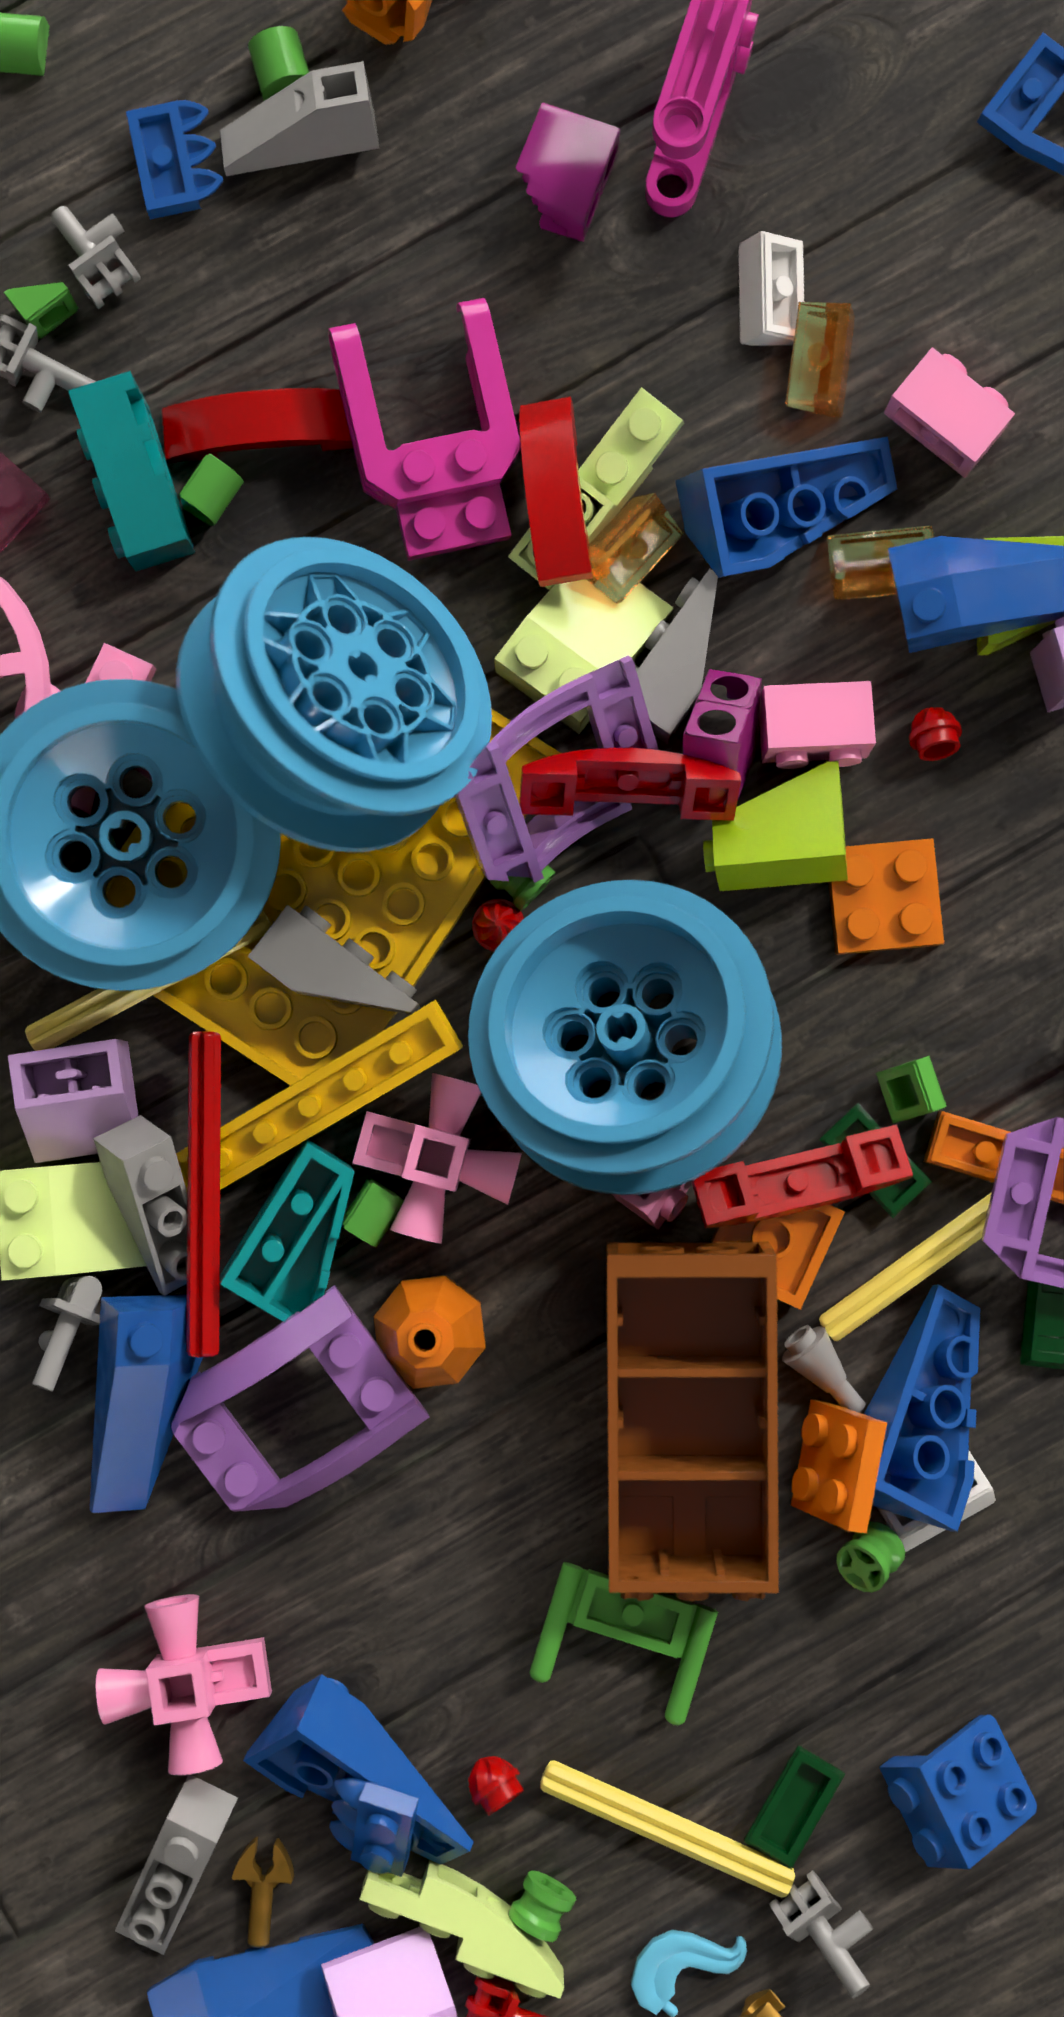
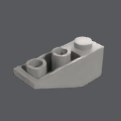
[220,61,379,176]
[635,568,718,744]
[248,905,420,1015]
[93,1115,187,1296]
[115,1774,238,1955]

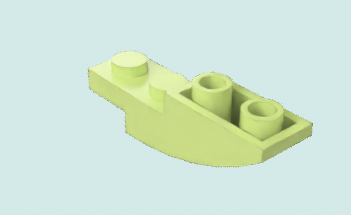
[508,387,684,590]
[359,1860,564,1999]

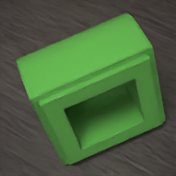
[0,13,49,76]
[248,26,309,101]
[180,454,244,526]
[876,1056,947,1123]
[342,1178,404,1247]

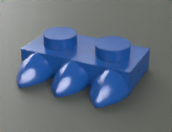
[126,100,223,219]
[329,1778,419,1877]

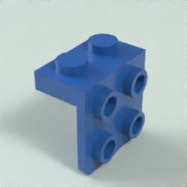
[879,1715,1037,1869]

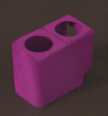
[515,102,621,242]
[683,669,762,798]

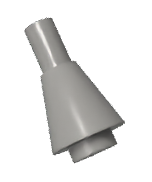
[782,1325,866,1413]

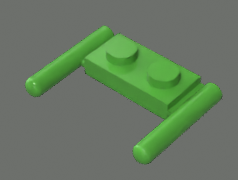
[530,1562,718,1725]

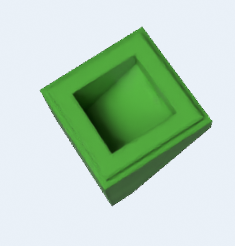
[4,282,78,339]

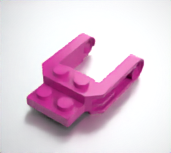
[645,0,759,217]
[328,298,521,561]

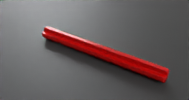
[186,1031,221,1358]

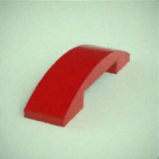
[162,388,353,463]
[519,396,593,587]
[519,748,741,821]
[691,1125,913,1228]

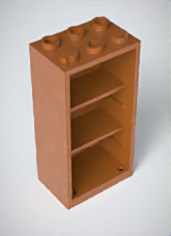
[607,1242,779,1601]

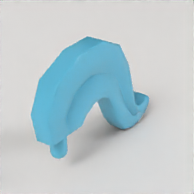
[631,1930,747,2017]

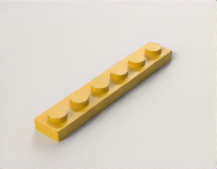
[176,1000,464,1190]

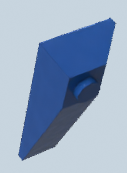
[675,437,897,578]
[888,536,1064,653]
[864,1285,980,1531]
[89,1295,203,1513]
[243,1674,473,1865]
[147,1924,375,2017]

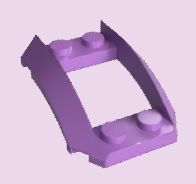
[455,655,658,883]
[982,1117,1064,1288]
[171,1285,430,1512]

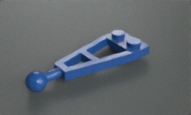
[977,32,1064,176]

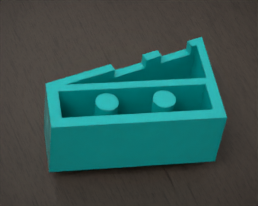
[68,371,195,572]
[220,1139,355,1321]

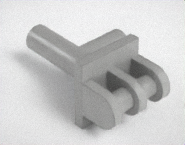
[51,206,141,309]
[0,314,96,412]
[32,1276,102,1392]
[769,1870,873,1998]

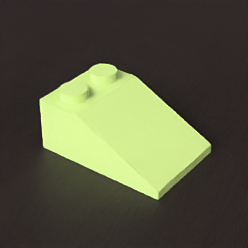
[494,546,674,734]
[0,1162,147,1280]

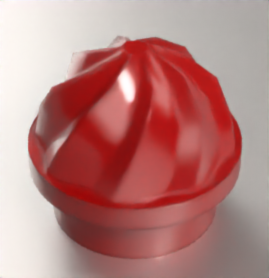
[908,707,962,761]
[472,899,524,952]
[468,1756,524,1816]

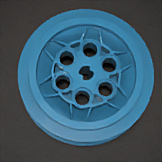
[176,537,492,852]
[0,679,281,991]
[468,880,782,1195]

